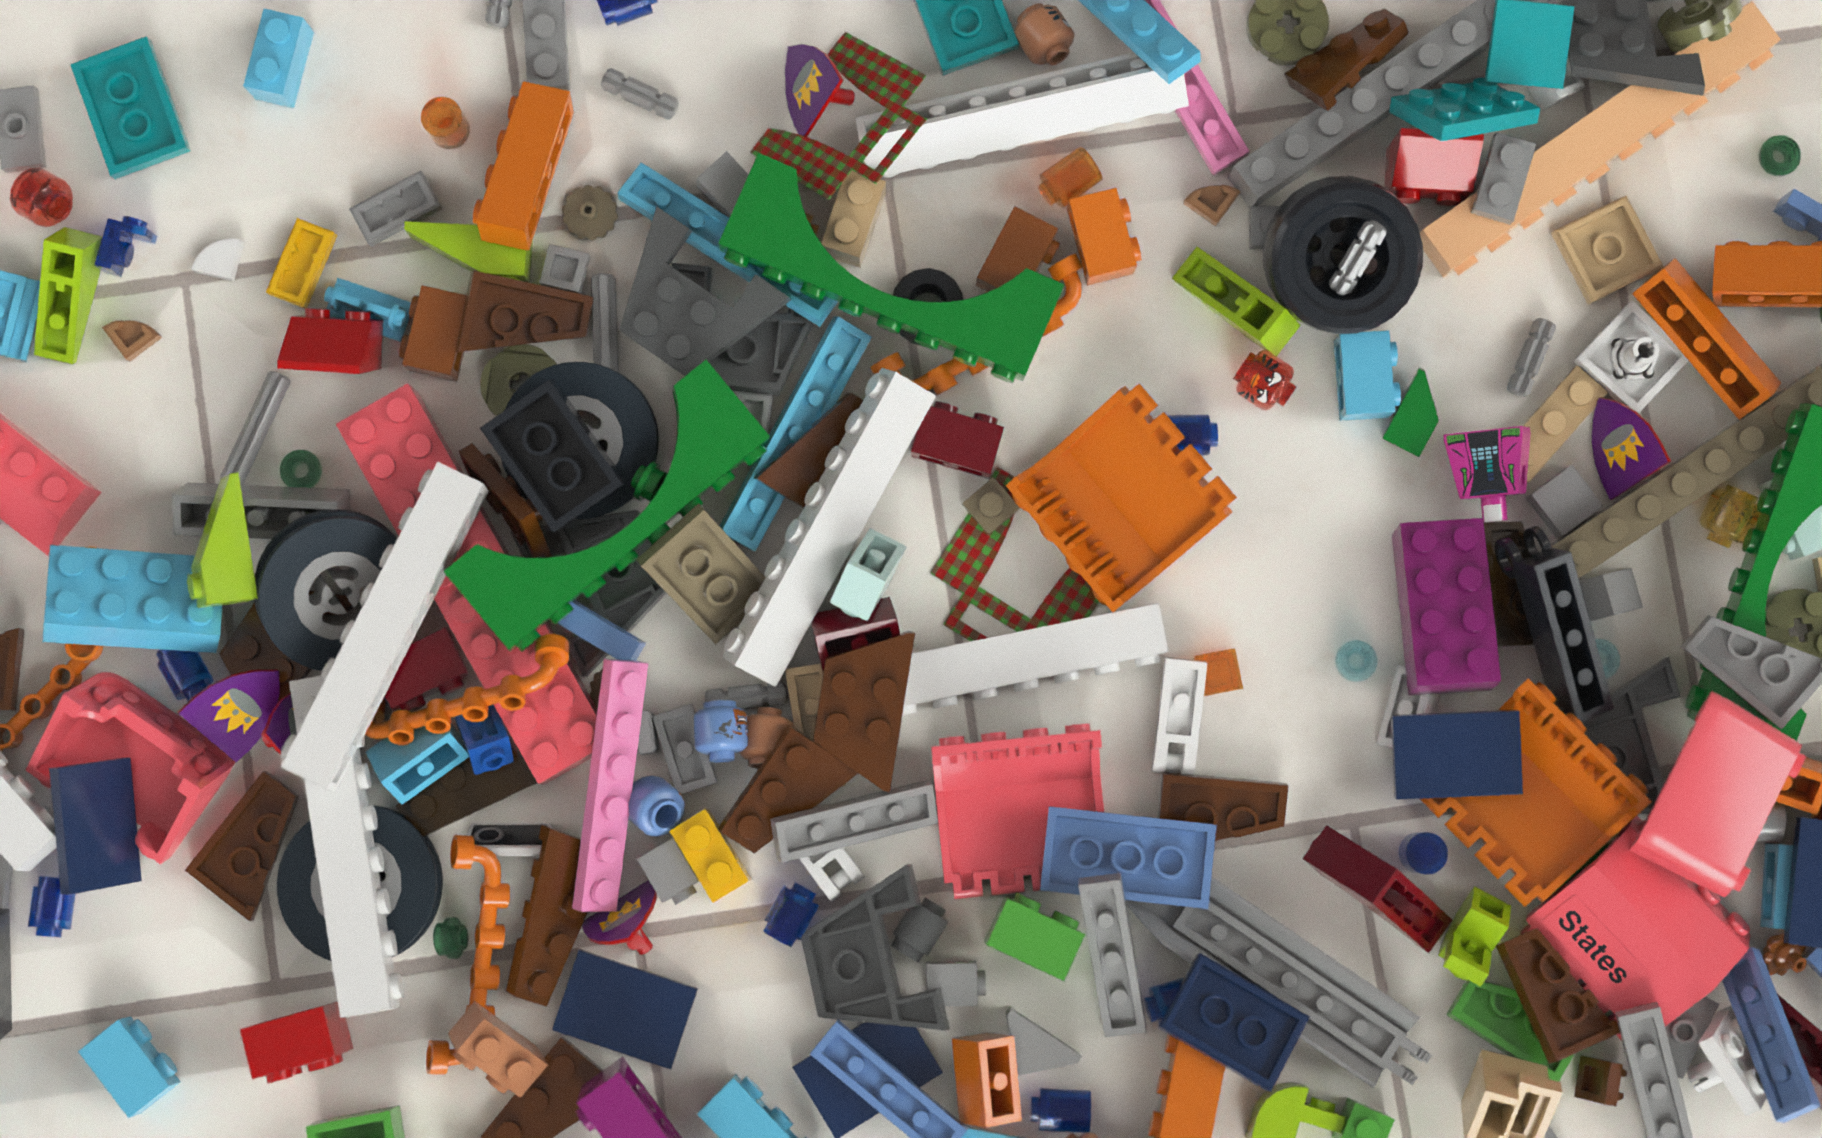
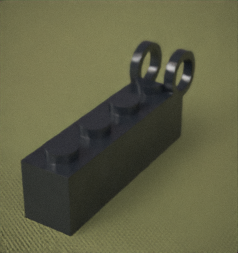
[1494,526,1614,722]

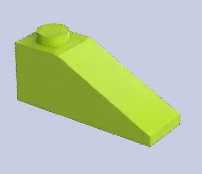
[404,221,533,283]
[34,227,103,364]
[1172,247,1301,358]
[187,473,258,608]

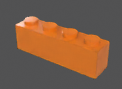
[473,81,574,251]
[1712,241,1822,307]
[1632,258,1782,420]
[1148,1034,1225,1138]

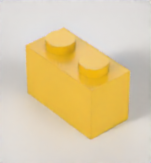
[670,809,752,903]

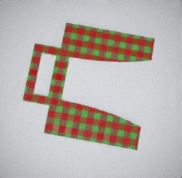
[750,32,927,200]
[931,467,1099,642]

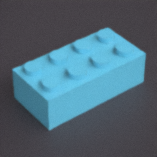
[42,545,222,653]

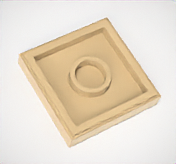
[1551,195,1664,305]

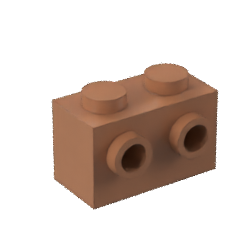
[448,1001,548,1098]

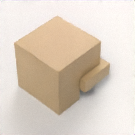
[1461,1049,1562,1138]

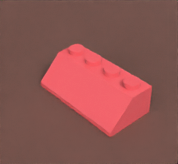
[0,413,102,556]

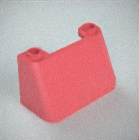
[25,672,235,864]
[1629,691,1806,898]

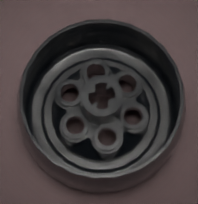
[1263,176,1423,334]

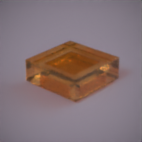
[1193,648,1243,696]

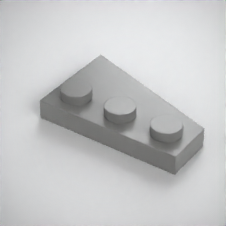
[1681,615,1822,730]

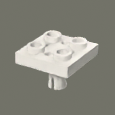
[1573,300,1689,413]
[1687,1006,1767,1116]

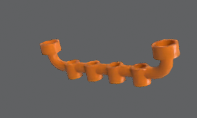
[870,253,1084,395]
[365,634,569,745]
[0,643,103,752]
[426,835,510,1075]

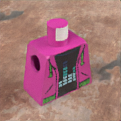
[1443,426,1531,522]

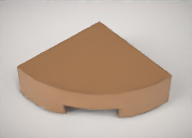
[1183,185,1241,227]
[102,320,163,362]

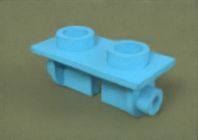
[324,278,411,342]

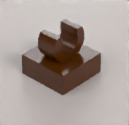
[1574,1055,1627,1106]

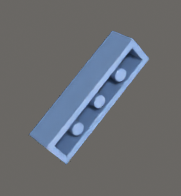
[557,600,646,661]

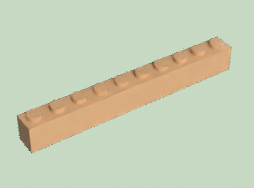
[1420,1,1781,278]

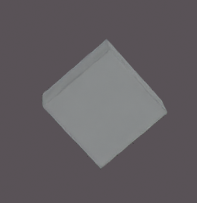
[1526,465,1603,539]

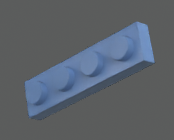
[1722,947,1821,1123]
[810,1019,968,1138]

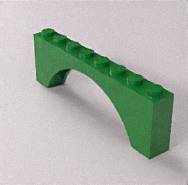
[718,152,1065,383]
[444,360,770,652]
[1685,403,1822,741]

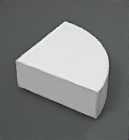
[191,239,244,281]

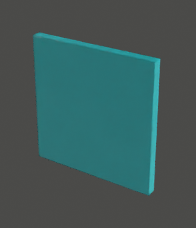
[1485,0,1575,89]

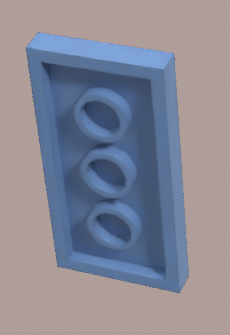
[1040,807,1216,909]

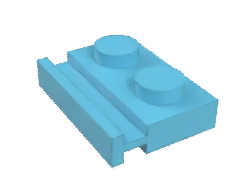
[0,270,40,362]

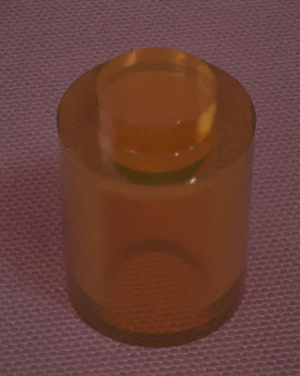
[421,97,470,149]
[1038,146,1103,208]

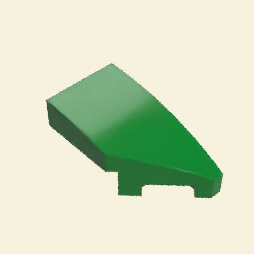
[1382,367,1439,457]

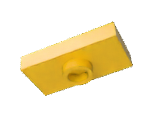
[266,218,338,309]

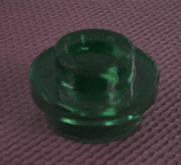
[1759,135,1801,176]
[280,450,322,488]
[433,917,469,959]

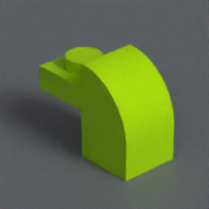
[1438,886,1511,987]
[1245,1082,1345,1138]

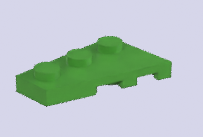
[1446,980,1574,1082]

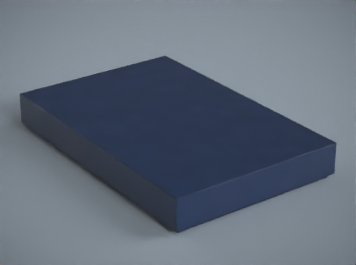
[1391,709,1523,800]
[49,757,142,895]
[1783,817,1822,948]
[552,949,698,1070]
[1157,953,1310,1092]
[792,1022,943,1138]

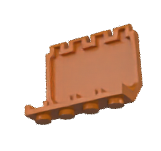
[1006,383,1237,612]
[1420,678,1652,907]

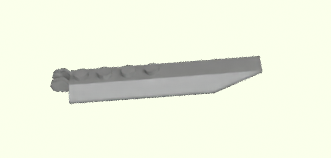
[1125,877,1432,1088]

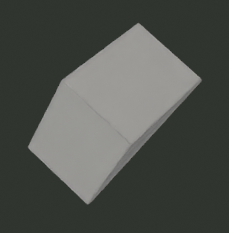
[1579,568,1643,622]
[1005,1007,1082,1075]

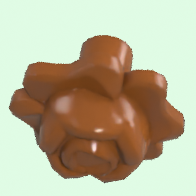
[1762,931,1807,976]

